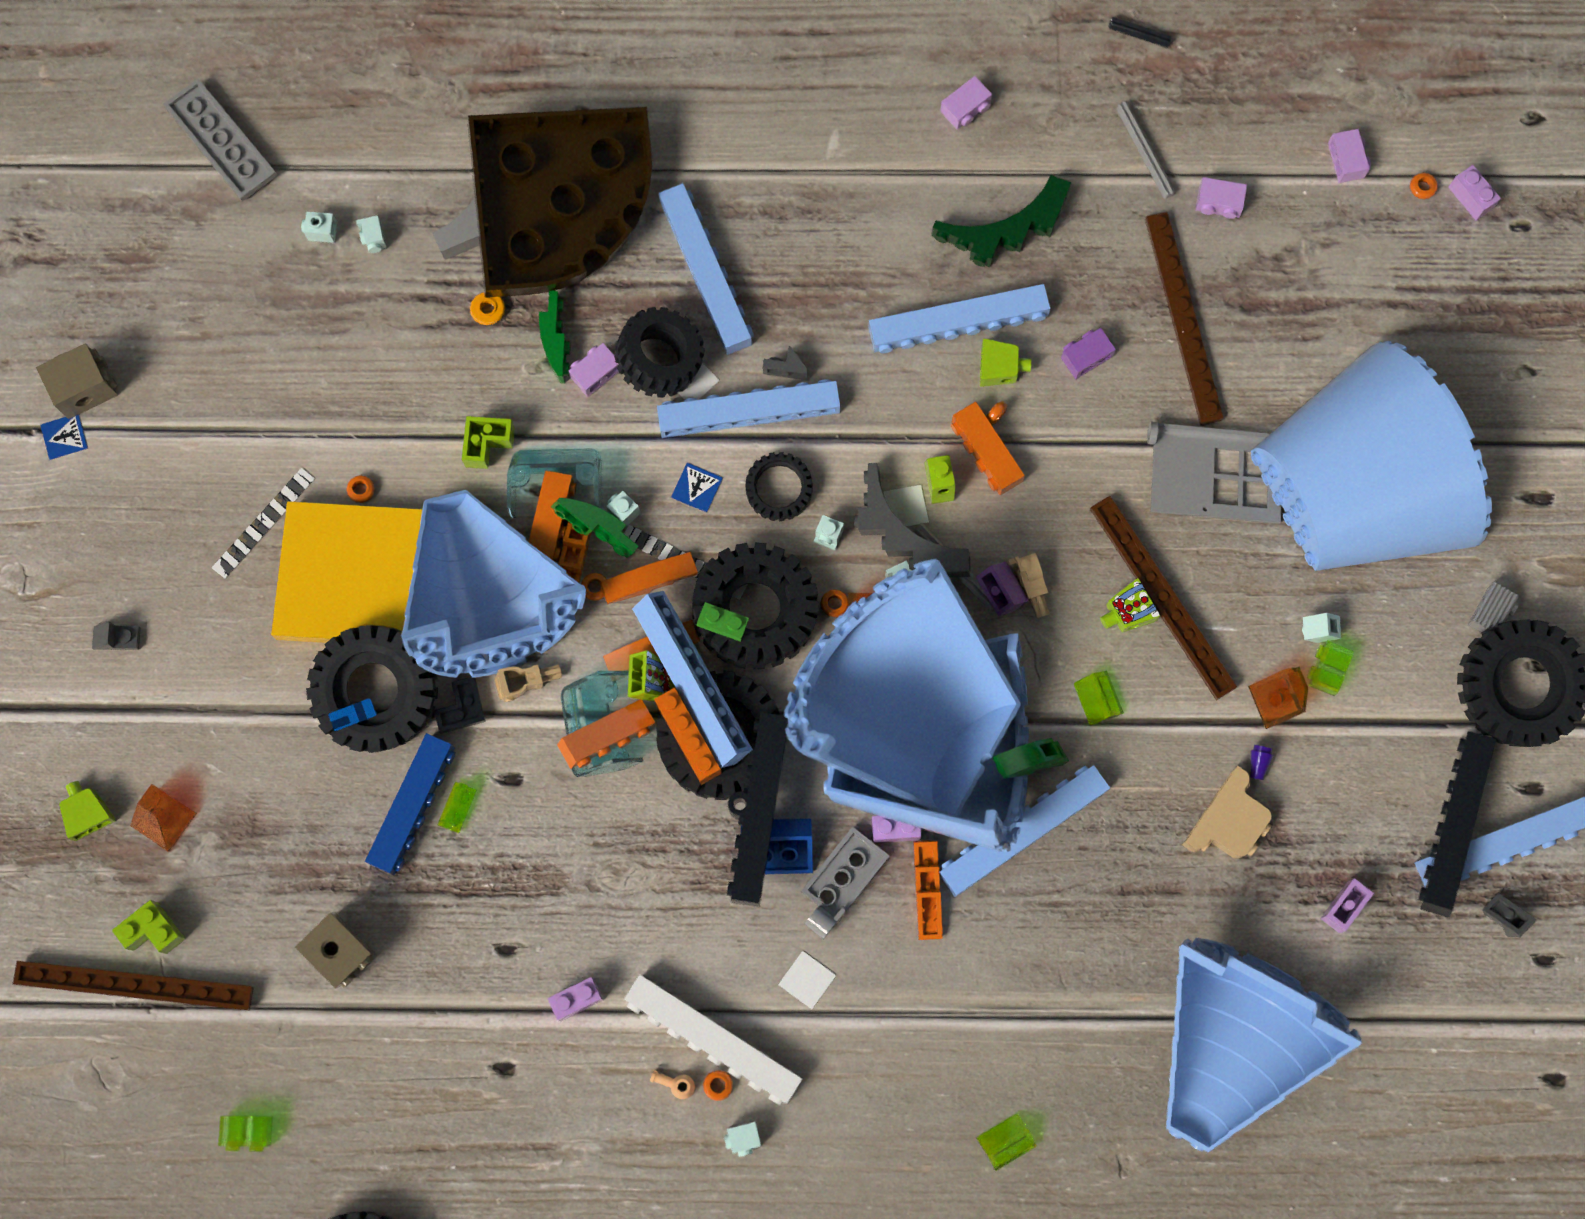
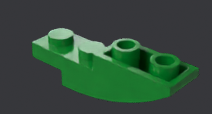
[539,291,571,384]
[551,498,639,558]
[993,738,1069,778]

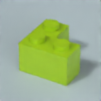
[462,416,515,469]
[112,900,186,954]

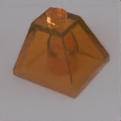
[1248,666,1308,729]
[130,784,197,852]

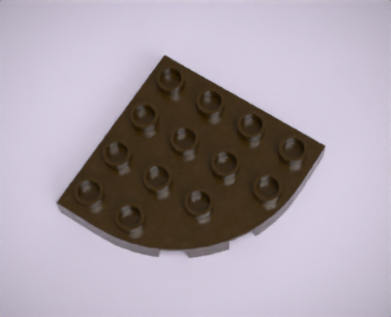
[468,107,652,298]

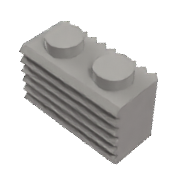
[1468,582,1519,633]

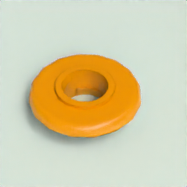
[470,292,505,325]

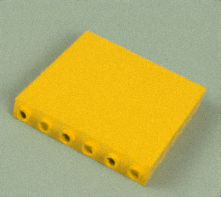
[271,501,422,643]

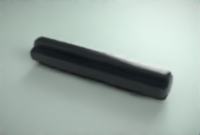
[1109,17,1172,48]

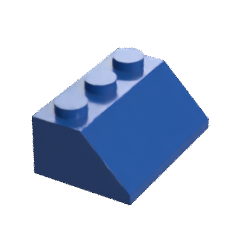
[741,818,813,875]

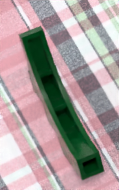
[931,175,1072,267]

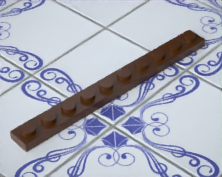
[1145,212,1223,426]
[1090,496,1237,701]
[13,961,254,1011]

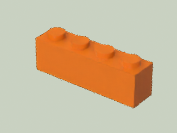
[951,402,1025,495]
[529,470,577,563]
[654,688,722,785]
[557,700,655,769]

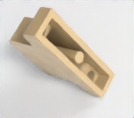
[1182,766,1272,859]

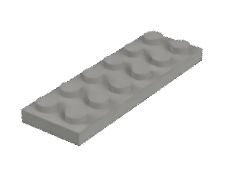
[163,79,278,202]

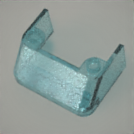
[507,448,602,518]
[561,671,644,777]

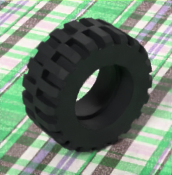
[614,307,705,398]

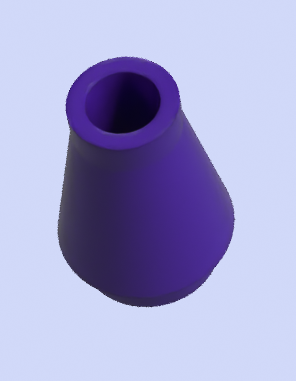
[1250,745,1274,780]

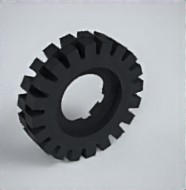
[692,542,819,670]
[1457,619,1585,747]
[306,625,438,753]
[656,671,780,800]

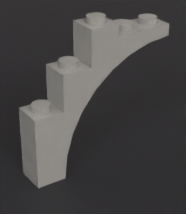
[433,197,479,260]

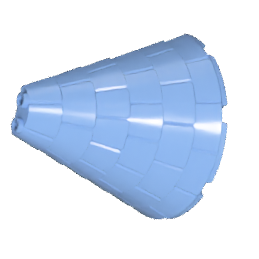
[401,490,586,678]
[1166,938,1362,1152]

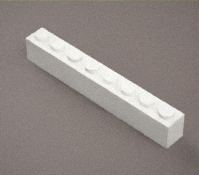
[624,975,802,1105]

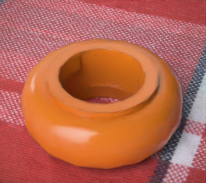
[1410,173,1438,199]
[986,401,1008,425]
[346,475,375,503]
[581,573,607,601]
[821,589,849,617]
[703,1070,733,1101]

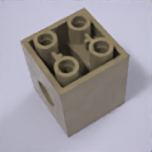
[36,343,118,419]
[295,912,375,989]

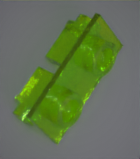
[437,782,477,833]

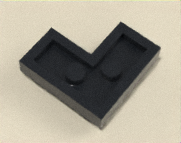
[434,677,486,734]

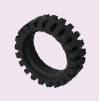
[745,452,813,522]

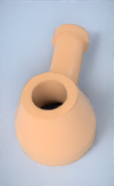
[650,1070,695,1099]

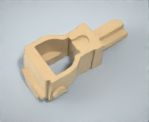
[1006,553,1050,618]
[494,665,562,702]

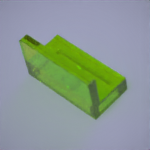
[1074,671,1124,725]
[977,1114,1037,1171]

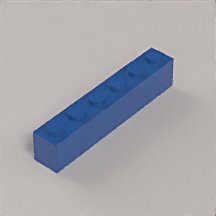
[365,733,456,876]

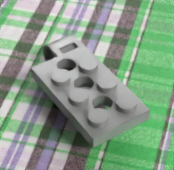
[801,826,890,939]

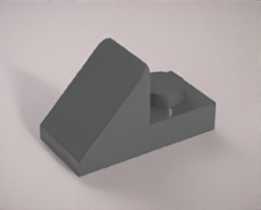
[763,346,808,381]
[92,622,141,650]
[1482,893,1536,938]

